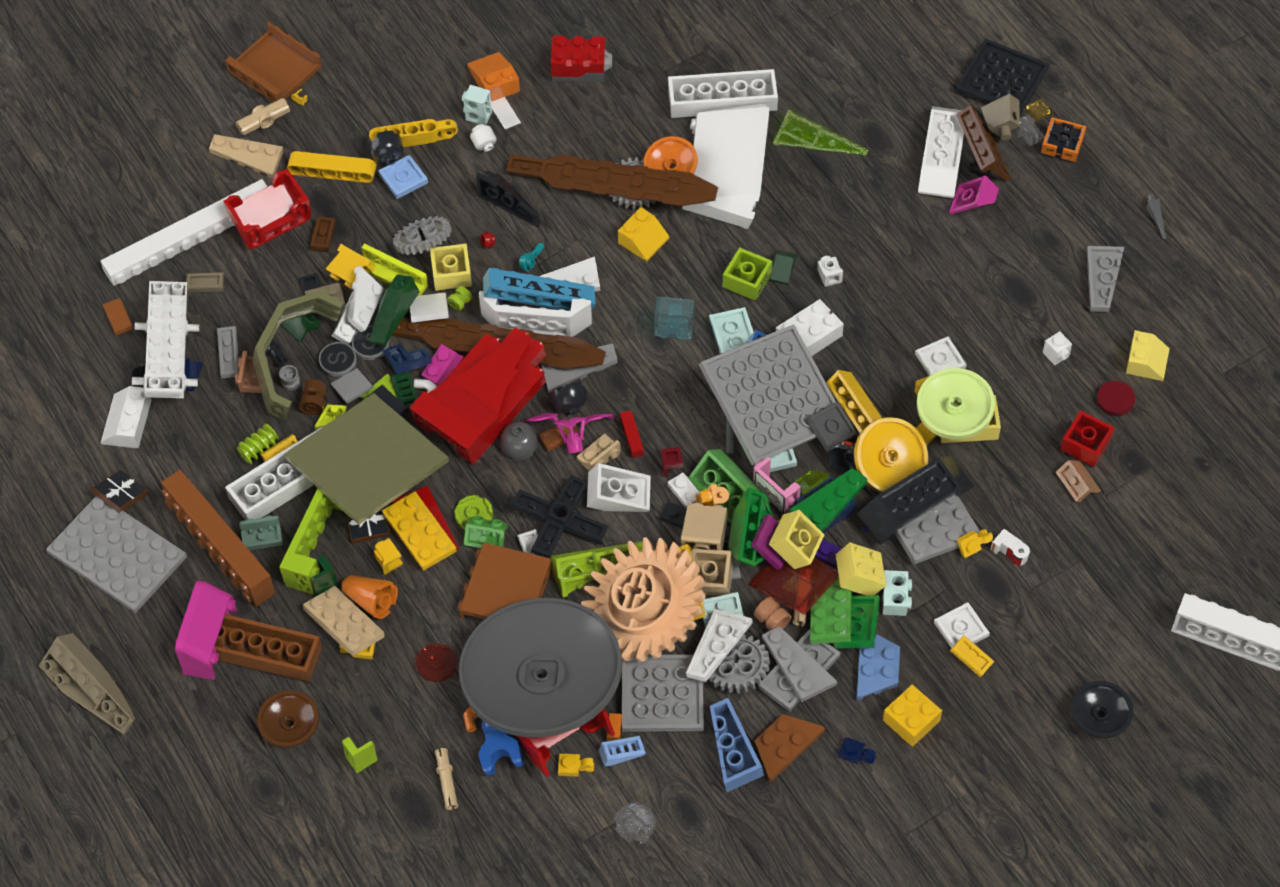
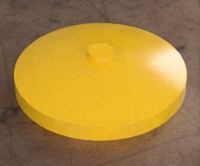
[854,418,928,493]

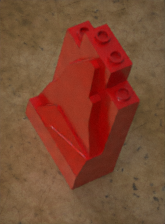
[409,327,546,465]

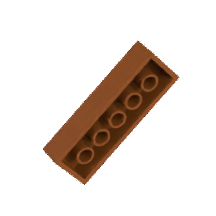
[215,614,322,682]

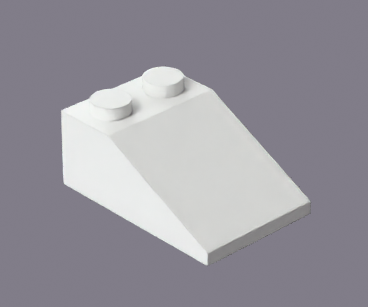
[587,463,650,512]

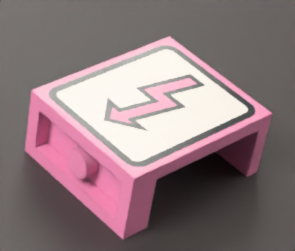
[753,457,801,515]

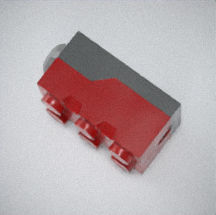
[551,36,612,82]

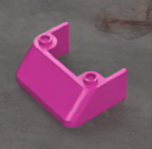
[175,580,237,680]

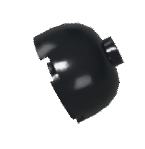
[366,131,404,165]
[548,381,587,415]

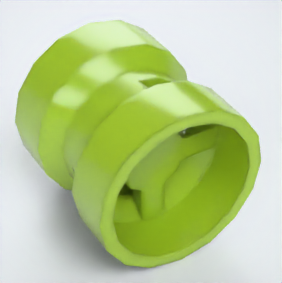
[447,286,473,312]

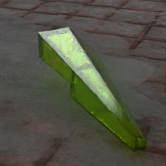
[773,109,869,156]

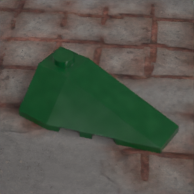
[369,275,420,346]

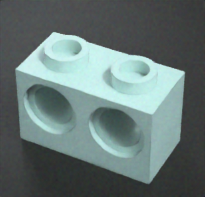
[462,85,492,125]
[883,570,912,616]

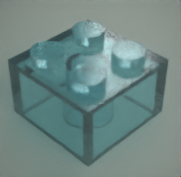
[654,297,694,340]

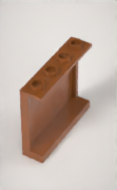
[225,22,322,102]
[458,542,552,620]

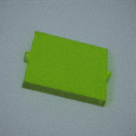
[787,469,830,495]

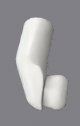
[414,379,438,393]

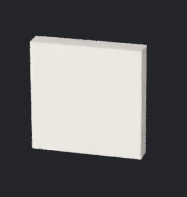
[410,293,449,322]
[915,337,967,376]
[934,602,990,648]

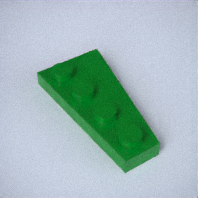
[789,468,868,532]

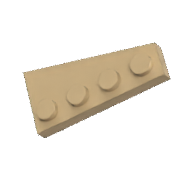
[209,134,283,179]

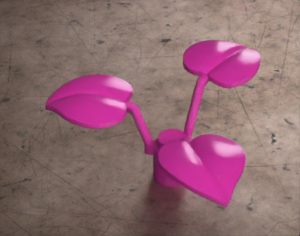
[525,413,614,453]

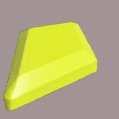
[315,404,347,429]

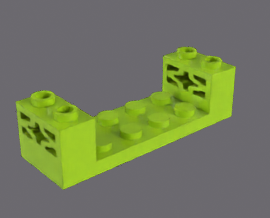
[279,489,343,595]

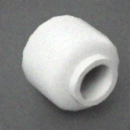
[470,124,497,152]

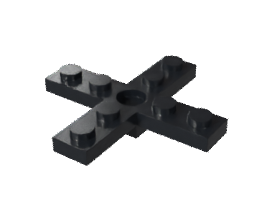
[511,475,608,558]

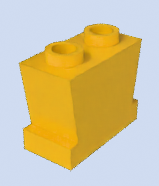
[326,244,376,290]

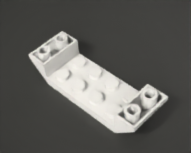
[918,106,964,198]
[479,291,592,337]

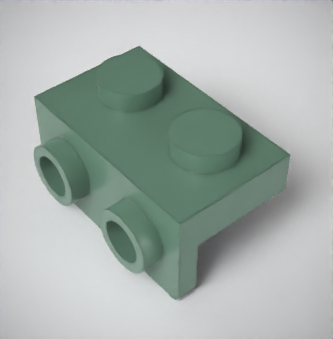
[239,516,283,551]

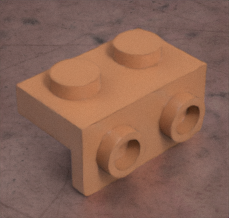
[235,351,268,393]

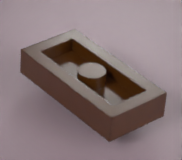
[310,216,336,252]

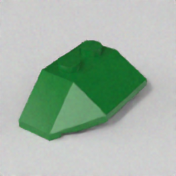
[728,487,773,567]

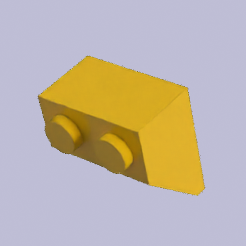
[618,207,669,262]

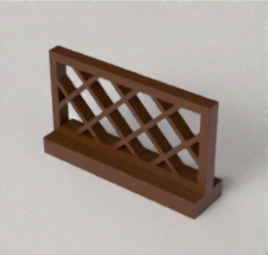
[956,105,1011,181]

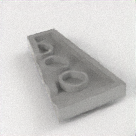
[1087,246,1124,312]
[541,344,618,393]
[762,626,837,702]

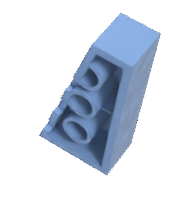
[710,698,764,792]

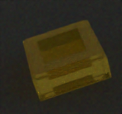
[1026,99,1051,122]

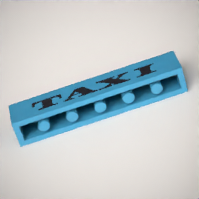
[483,268,596,311]

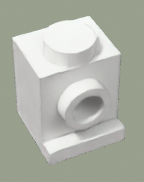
[817,256,843,287]

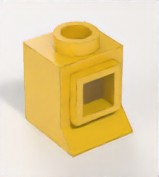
[374,538,403,575]

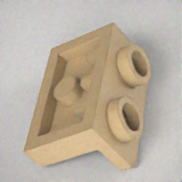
[577,434,621,471]

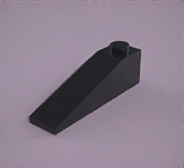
[476,171,540,227]

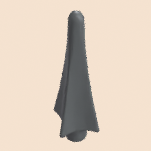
[1145,194,1167,240]

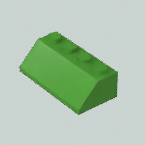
[688,449,771,524]

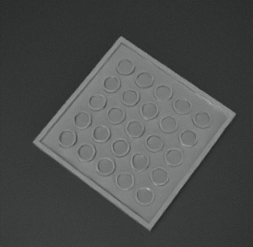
[699,324,836,466]

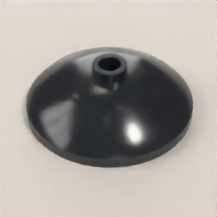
[1071,681,1133,738]

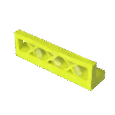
[361,243,428,296]

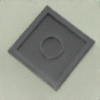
[806,402,858,452]

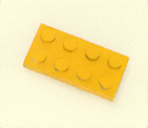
[382,492,457,571]

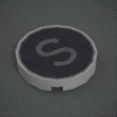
[352,326,389,360]
[319,342,357,377]

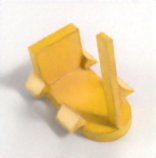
[291,89,307,106]

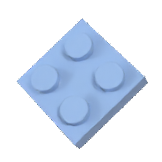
[379,155,428,199]

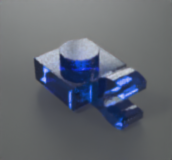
[838,737,876,764]

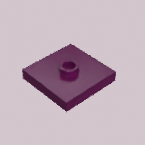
[751,514,785,570]

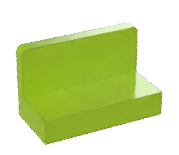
[342,737,377,773]

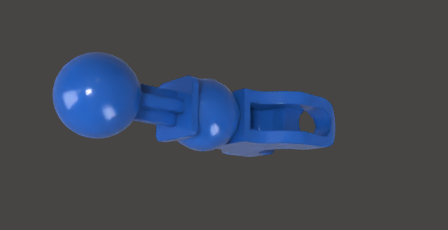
[479,721,525,776]

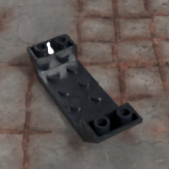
[857,456,974,545]

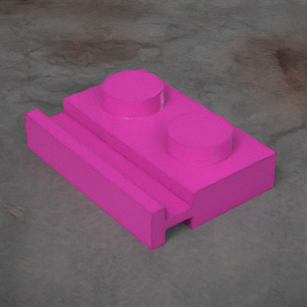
[421,344,464,386]

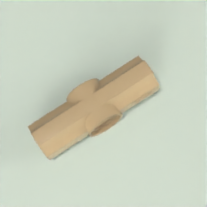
[236,98,290,135]

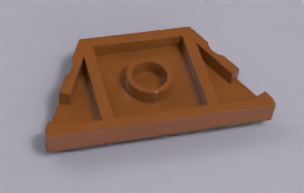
[754,714,825,783]

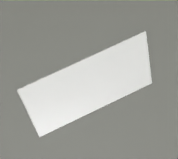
[491,97,521,129]

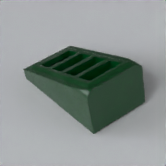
[391,371,418,413]

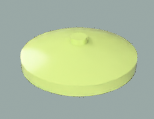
[917,368,995,440]

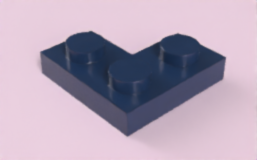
[383,344,432,375]

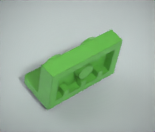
[464,516,508,548]

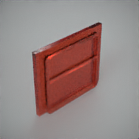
[749,558,839,615]

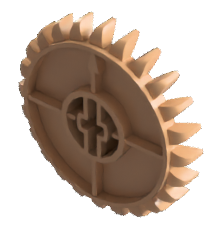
[581,537,705,662]

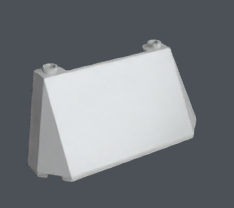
[682,103,770,229]

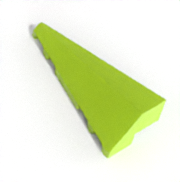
[551,541,643,597]

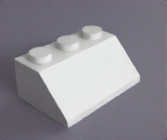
[101,386,152,448]

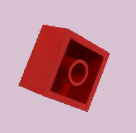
[1060,410,1115,467]

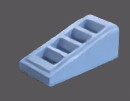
[599,736,646,767]

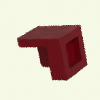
[661,447,683,477]

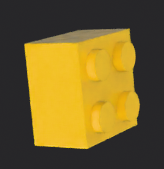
[883,685,942,747]

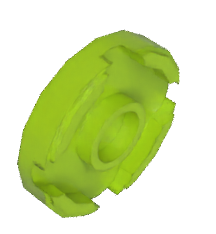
[454,495,493,530]

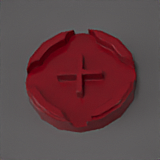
[1097,381,1135,416]

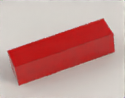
[620,410,644,458]

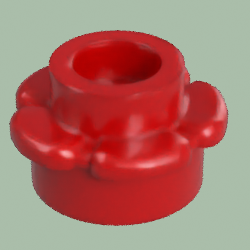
[480,231,495,249]

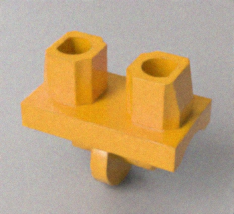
[695,484,729,506]

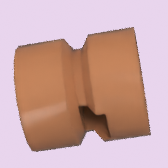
[754,597,791,631]

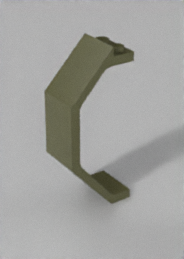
[252,288,344,421]

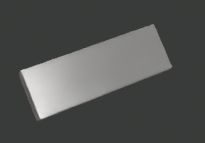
[217,326,240,379]

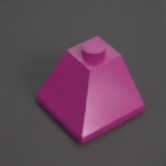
[949,176,999,215]

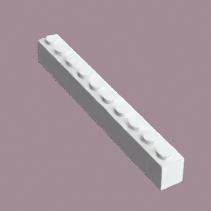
[100,179,267,286]

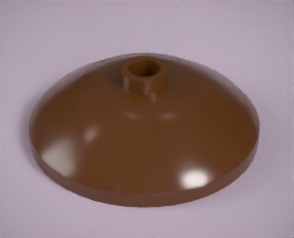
[257,690,319,748]

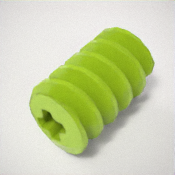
[237,424,279,465]

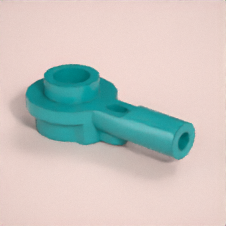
[519,243,545,272]

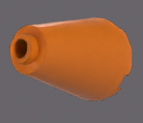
[341,575,398,619]

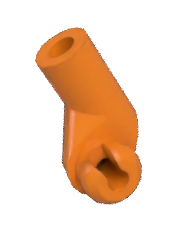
[463,706,478,732]

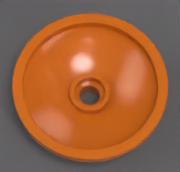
[644,136,698,174]

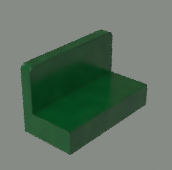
[282,313,321,341]
[311,555,338,596]

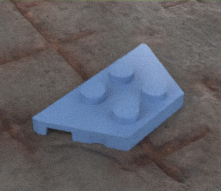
[857,634,900,700]

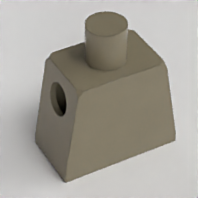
[981,94,1020,140]

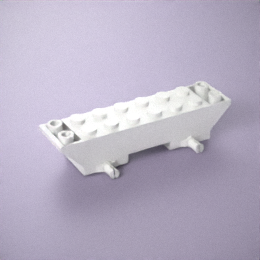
[132,281,199,398]

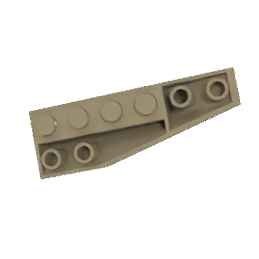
[39,633,135,734]

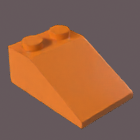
[467,52,520,102]

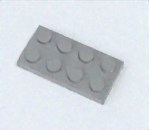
[758,630,840,712]

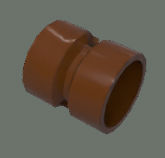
[299,380,327,415]

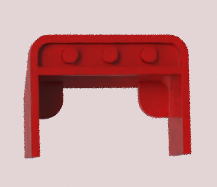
[517,709,615,777]

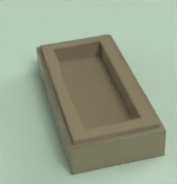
[186,272,224,293]

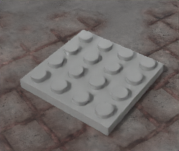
[896,494,980,564]
[622,655,704,732]

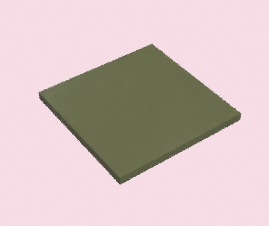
[284,393,449,525]

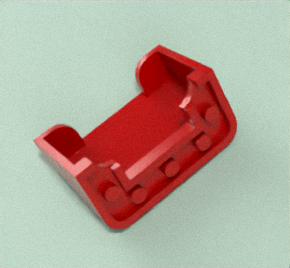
[223,168,311,249]

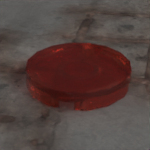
[416,643,456,682]

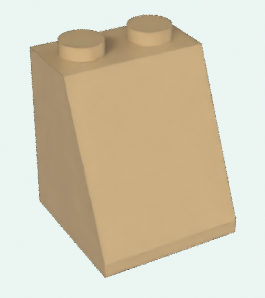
[681,503,728,552]

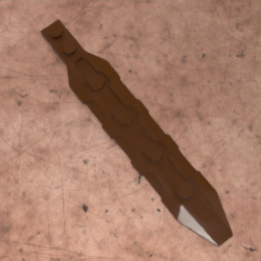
[506,155,718,206]
[392,318,606,369]

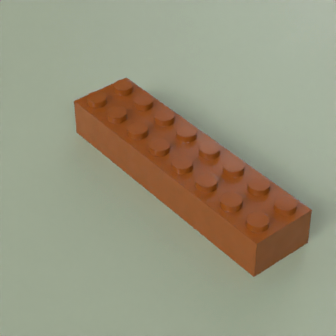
[161,469,275,607]

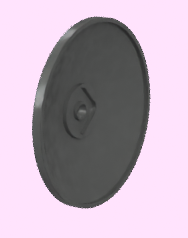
[459,598,622,738]

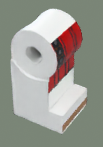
[990,529,1030,565]

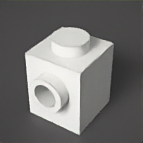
[1043,331,1072,365]

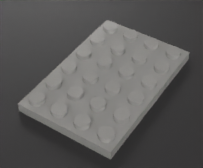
[46,496,187,613]

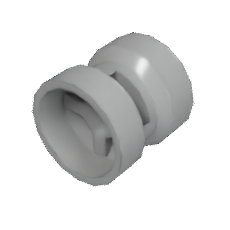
[279,365,300,391]

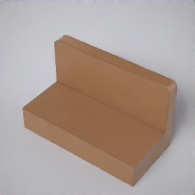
[1056,460,1101,502]

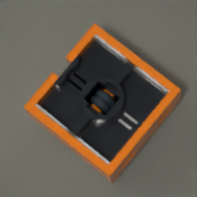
[1041,117,1086,162]

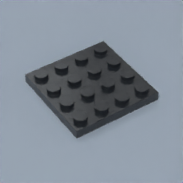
[955,38,1050,117]

